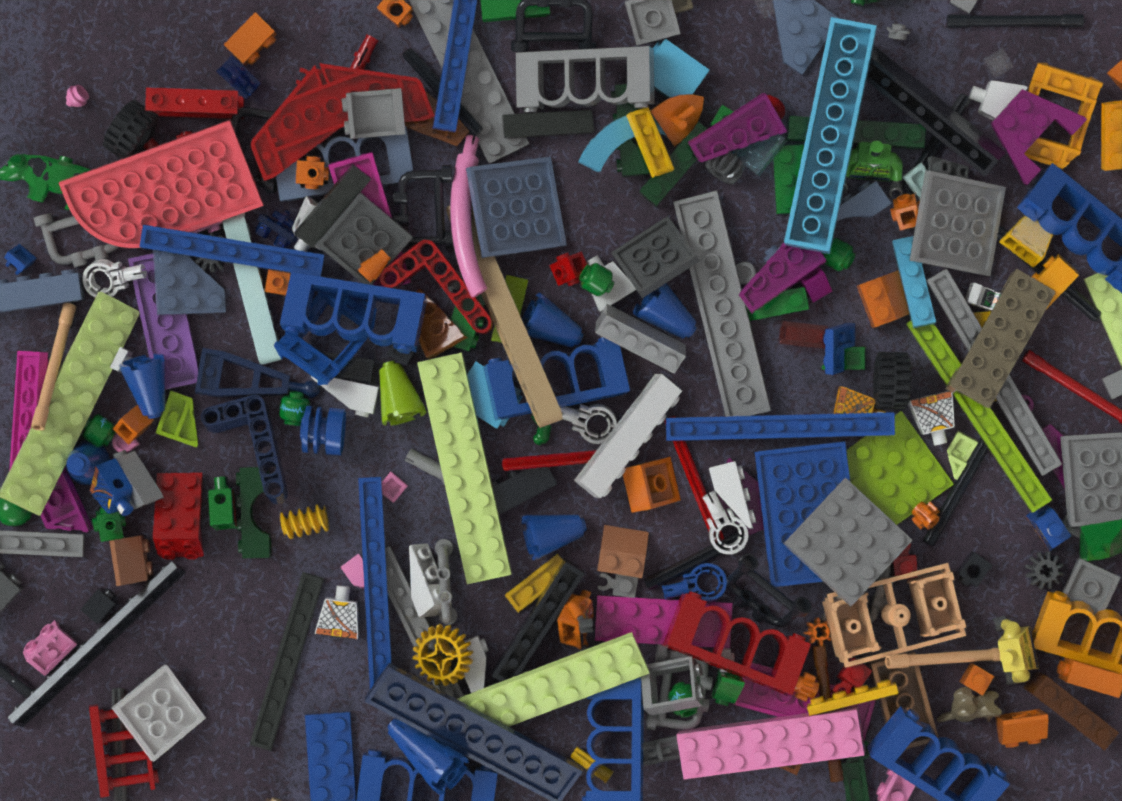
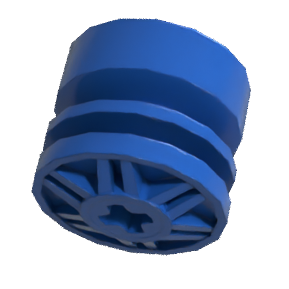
[300,406,346,456]

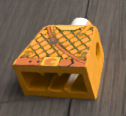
[833,386,886,414]

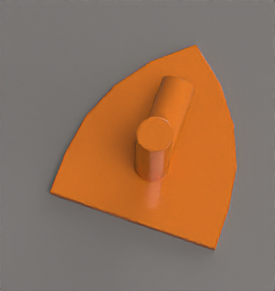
[650,94,704,146]

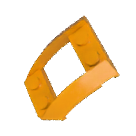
[1024,63,1103,169]

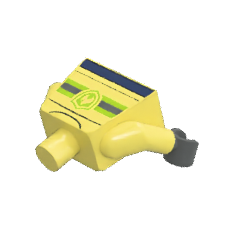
[992,615,1039,685]

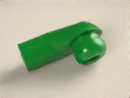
[531,416,551,445]

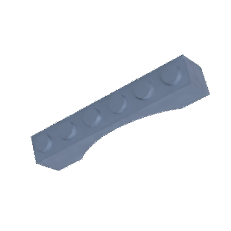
[763,181,892,264]

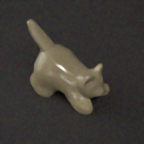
[937,687,1002,723]

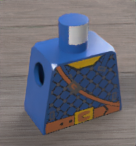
[90,458,134,516]
[1026,505,1071,551]

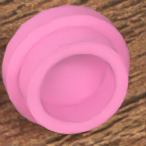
[66,85,89,107]

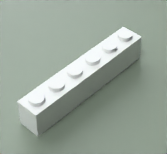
[574,374,682,498]

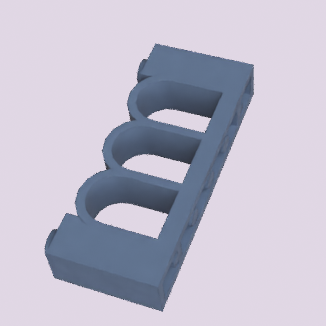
[276,126,416,202]

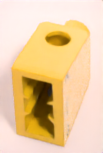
[999,216,1053,267]

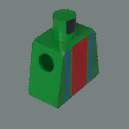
[208,477,238,530]

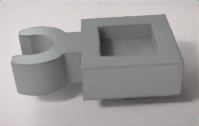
[598,573,638,598]

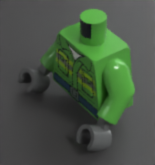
[843,141,903,197]

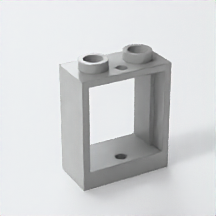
[641,656,705,715]

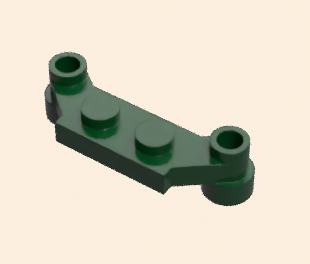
[841,740,870,801]

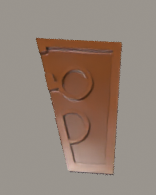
[404,91,470,147]
[415,289,468,359]

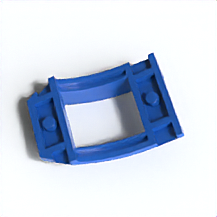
[274,292,377,385]

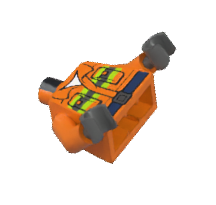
[557,590,594,651]

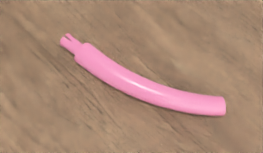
[450,135,488,298]

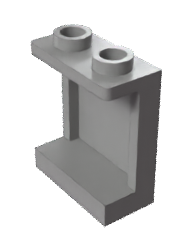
[342,88,406,139]

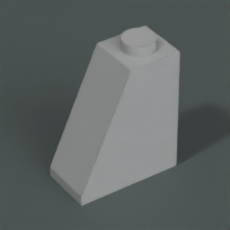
[113,450,164,510]

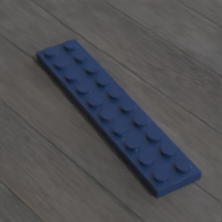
[365,663,583,801]

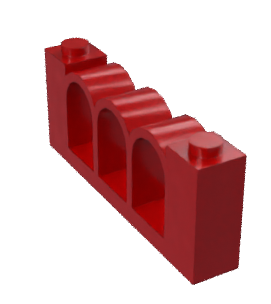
[662,591,811,696]

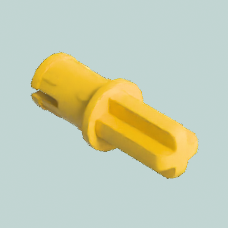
[571,747,614,783]

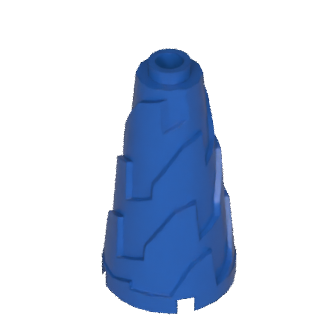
[388,718,469,794]

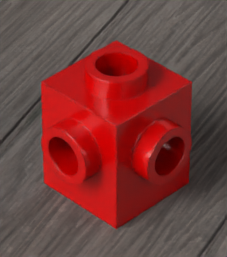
[549,251,587,287]

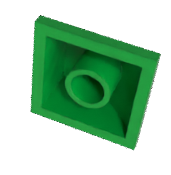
[1079,519,1122,561]

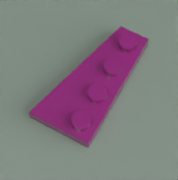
[738,243,826,314]

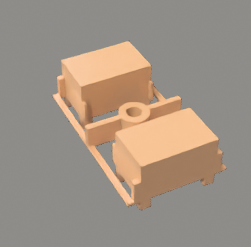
[822,563,966,668]

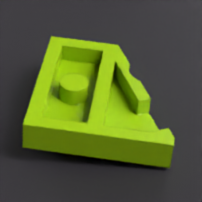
[155,391,198,448]

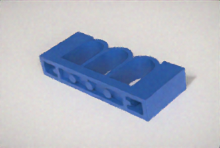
[1017,163,1122,293]
[280,272,427,354]
[484,337,630,421]
[582,677,644,801]
[867,706,1010,801]
[357,749,498,801]

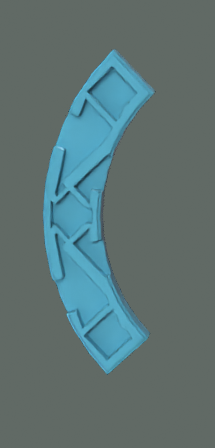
[578,115,667,172]

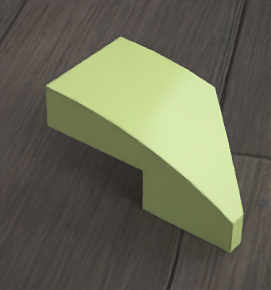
[947,430,978,480]

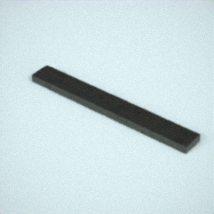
[249,572,324,751]

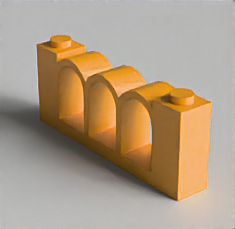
[1032,591,1122,674]

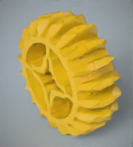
[412,624,473,686]

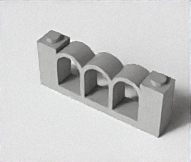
[516,46,655,113]

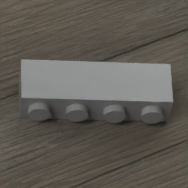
[595,304,686,374]

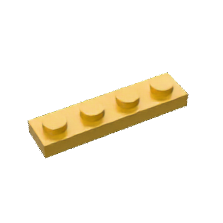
[807,680,899,716]

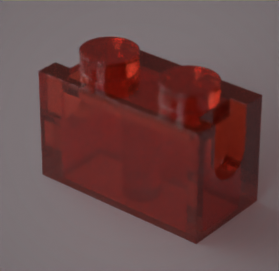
[778,321,828,349]

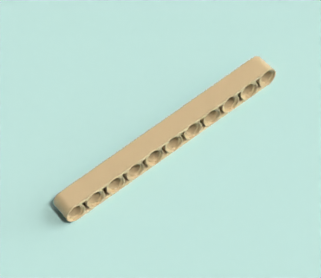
[446,204,563,428]

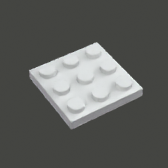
[112,665,206,762]

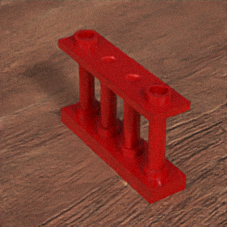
[145,88,244,120]
[89,704,159,798]

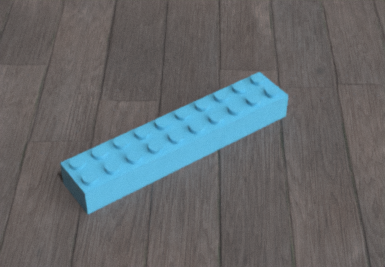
[784,17,877,254]

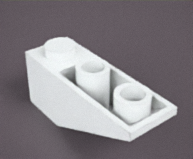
[709,461,756,530]
[409,544,451,618]

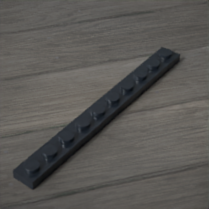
[7,561,186,727]

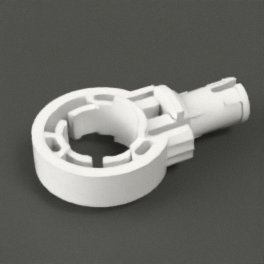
[82,259,147,298]
[560,404,617,444]
[702,491,748,554]

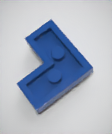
[823,323,855,375]

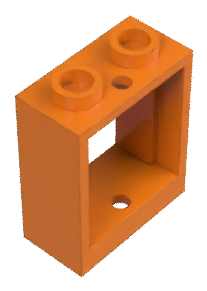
[1057,657,1122,698]

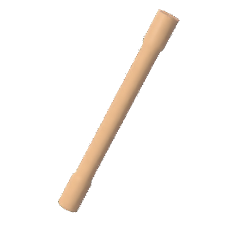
[31,303,76,431]
[885,648,1001,669]

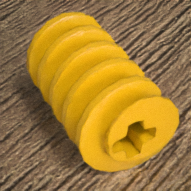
[280,504,330,539]

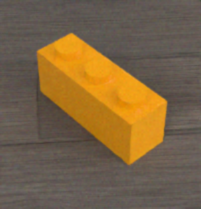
[1031,254,1079,308]

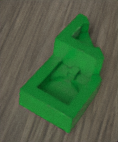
[822,347,866,370]

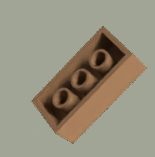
[868,650,938,749]

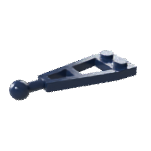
[195,348,320,398]

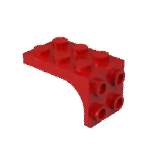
[153,473,204,560]

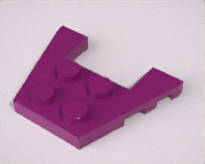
[990,89,1087,185]

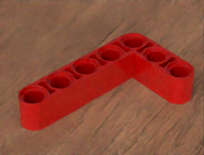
[380,240,493,334]

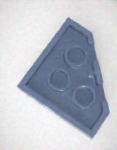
[772,0,840,75]
[153,250,226,315]

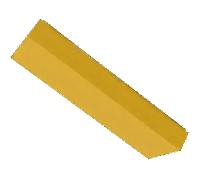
[626,107,674,178]
[505,553,563,613]

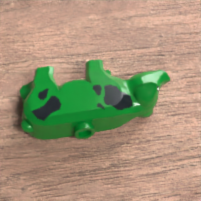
[0,154,92,210]

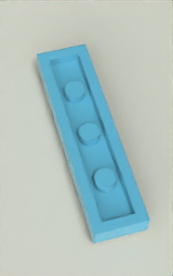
[892,236,936,328]

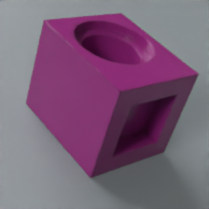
[800,267,832,303]

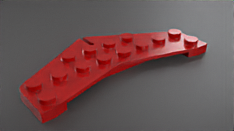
[251,63,434,181]

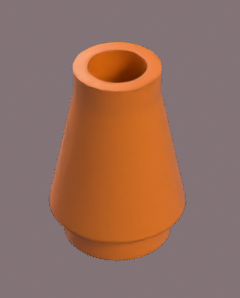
[358,249,391,283]

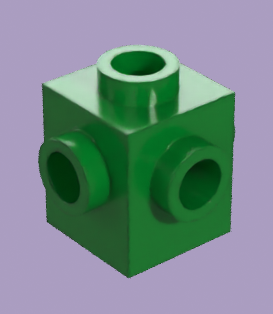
[92,507,126,542]

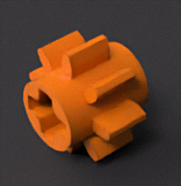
[912,502,940,530]
[804,617,831,646]
[794,672,819,702]

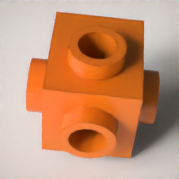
[296,156,329,189]
[890,194,920,230]

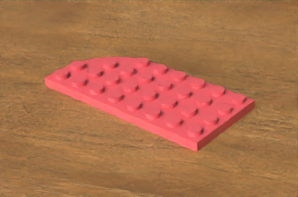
[59,120,264,248]

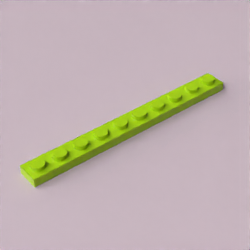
[906,321,1052,513]

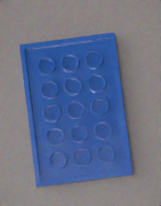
[754,441,850,587]

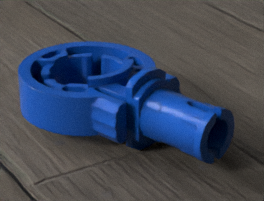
[662,563,727,603]

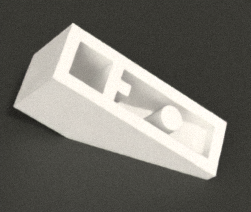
[311,376,380,417]
[453,635,489,693]

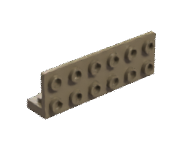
[945,269,1055,408]

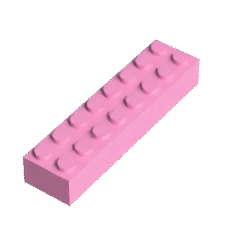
[676,706,866,779]

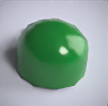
[0,498,32,526]

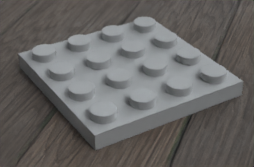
[910,171,1006,276]
[1060,433,1122,527]
[783,478,912,607]

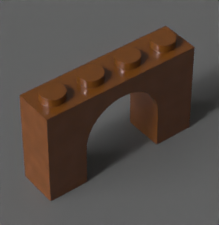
[1023,671,1119,751]

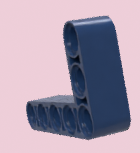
[201,395,288,504]

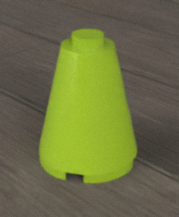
[379,361,427,426]

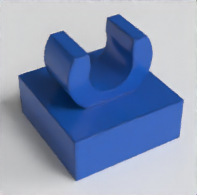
[4,244,37,275]

